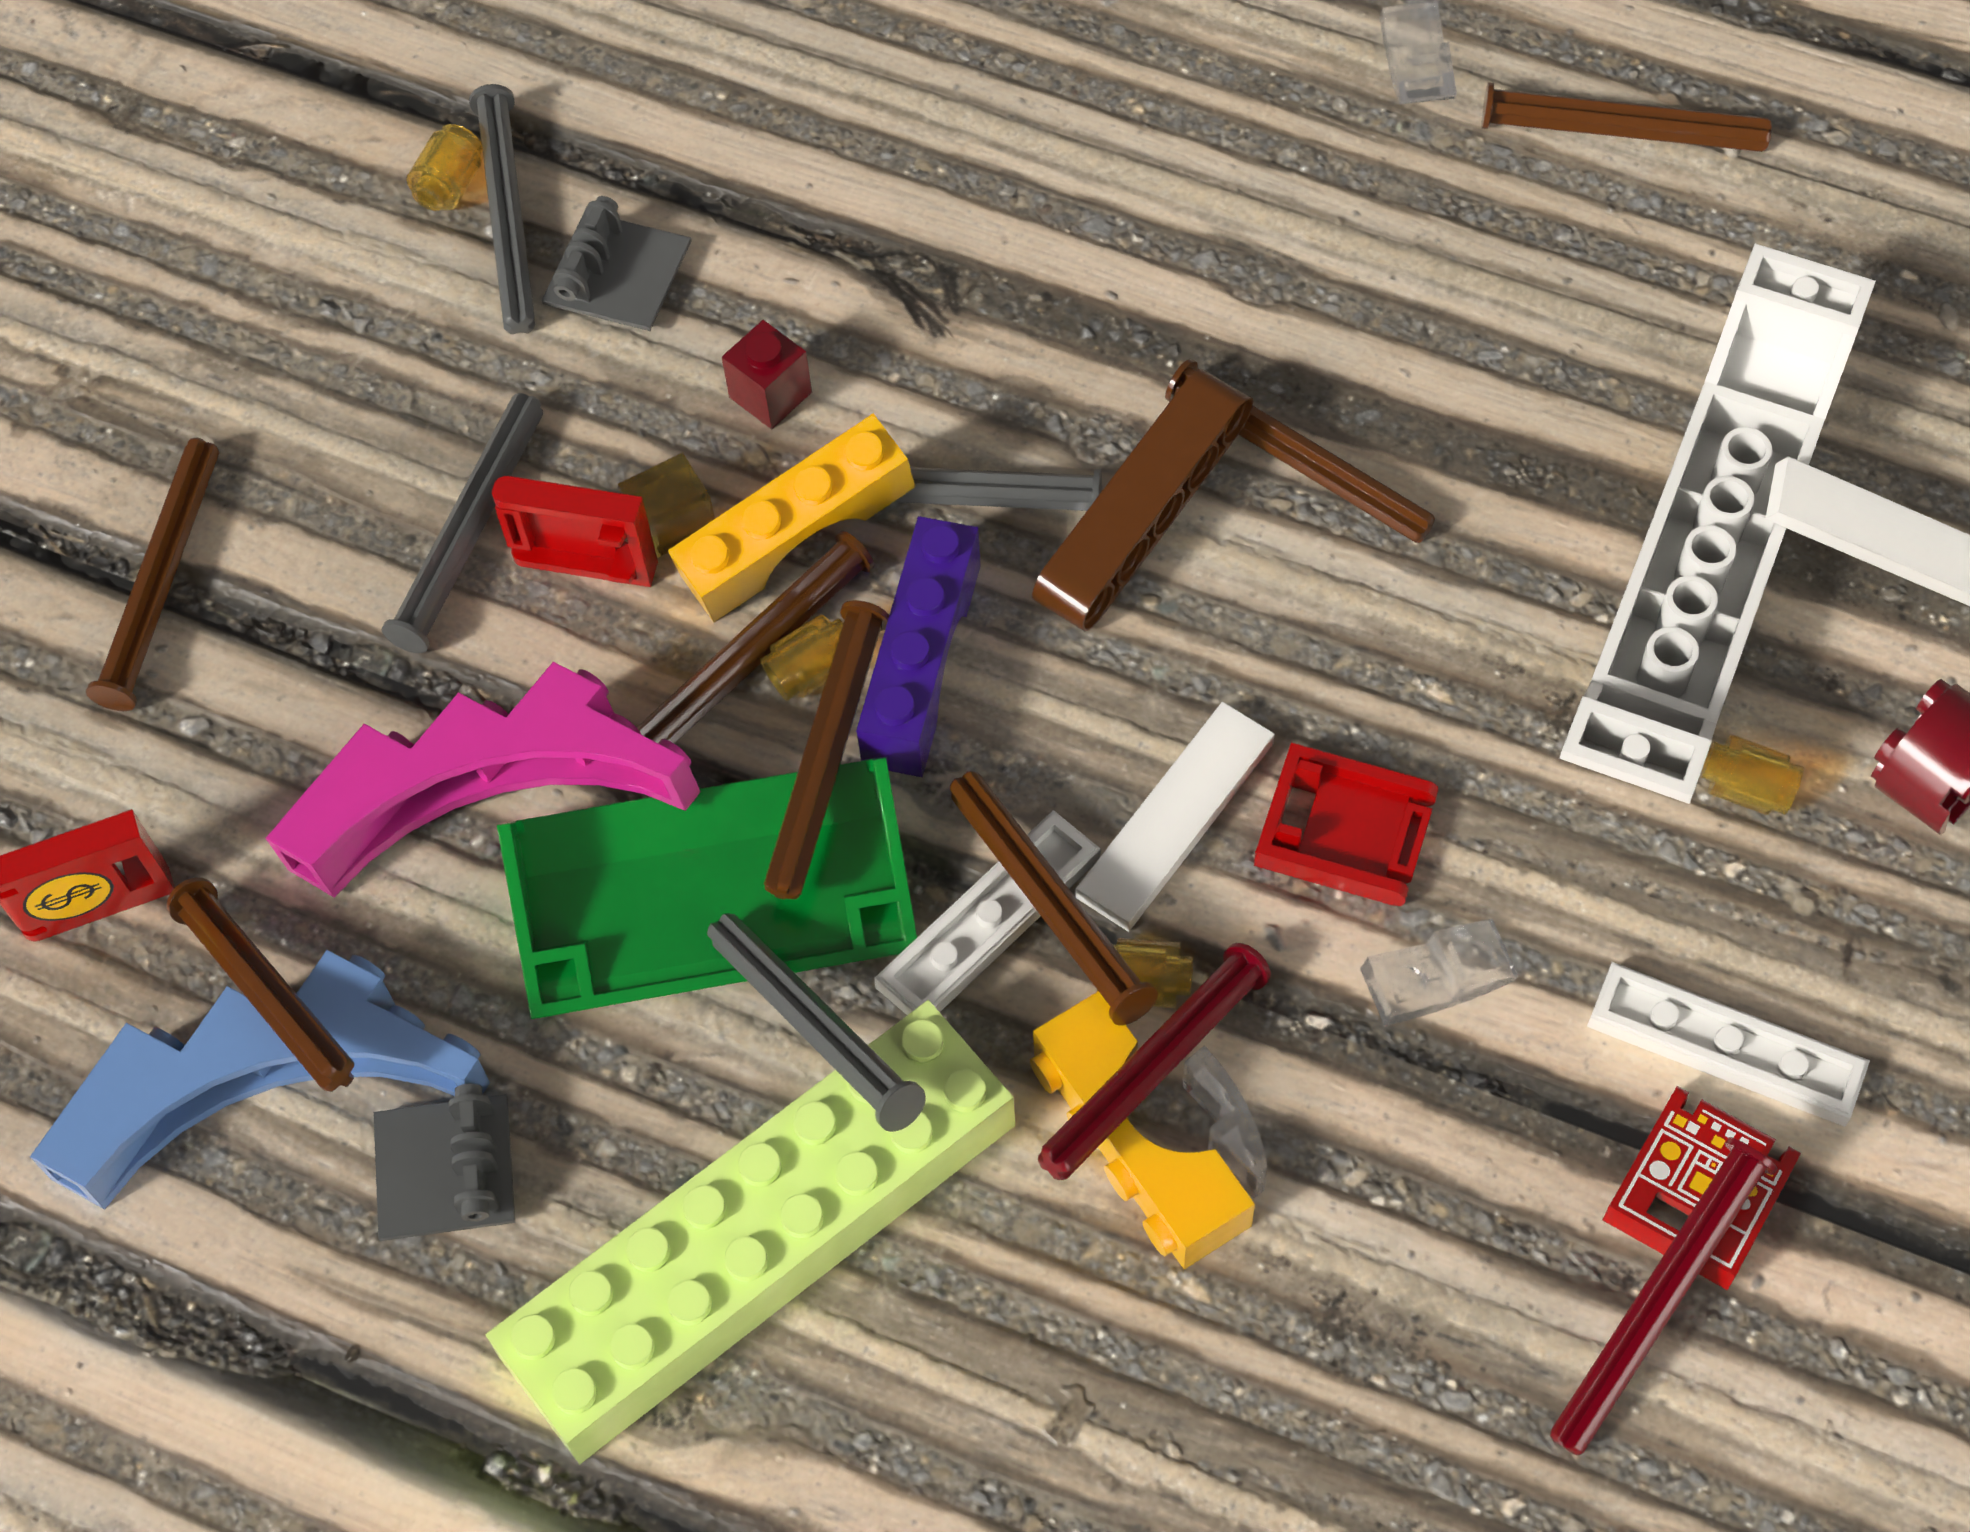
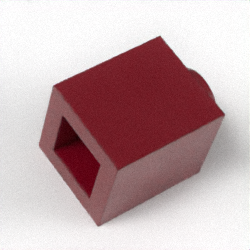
[722,320,812,430]

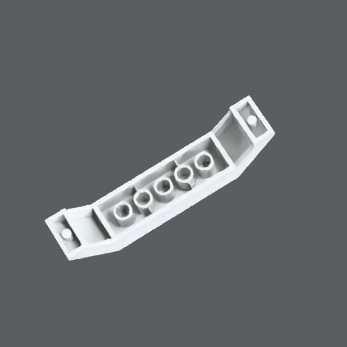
[1559,244,1876,804]

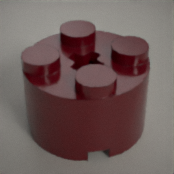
[1871,679,1970,835]

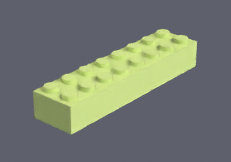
[485,1000,1015,1465]

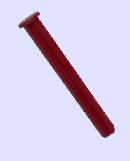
[1037,943,1271,1180]
[1550,1137,1778,1456]

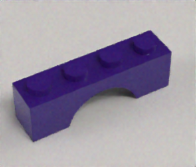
[856,516,981,778]

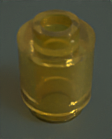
[406,124,483,211]
[760,614,843,701]
[1700,734,1804,815]
[1097,938,1193,1008]

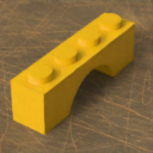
[668,413,915,622]
[1030,991,1255,1270]

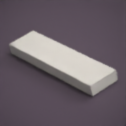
[1765,456,1970,606]
[1076,702,1275,932]
[875,810,1101,1015]
[1587,962,1870,1127]

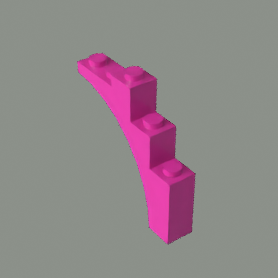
[265,662,701,898]

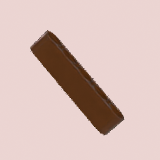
[1032,369,1254,632]

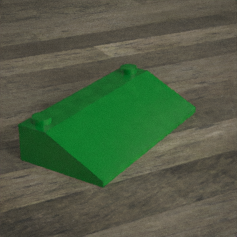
[497,757,917,1019]

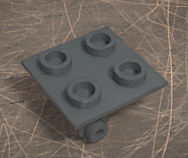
[542,196,692,331]
[373,1084,516,1241]

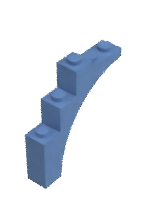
[30,950,490,1210]

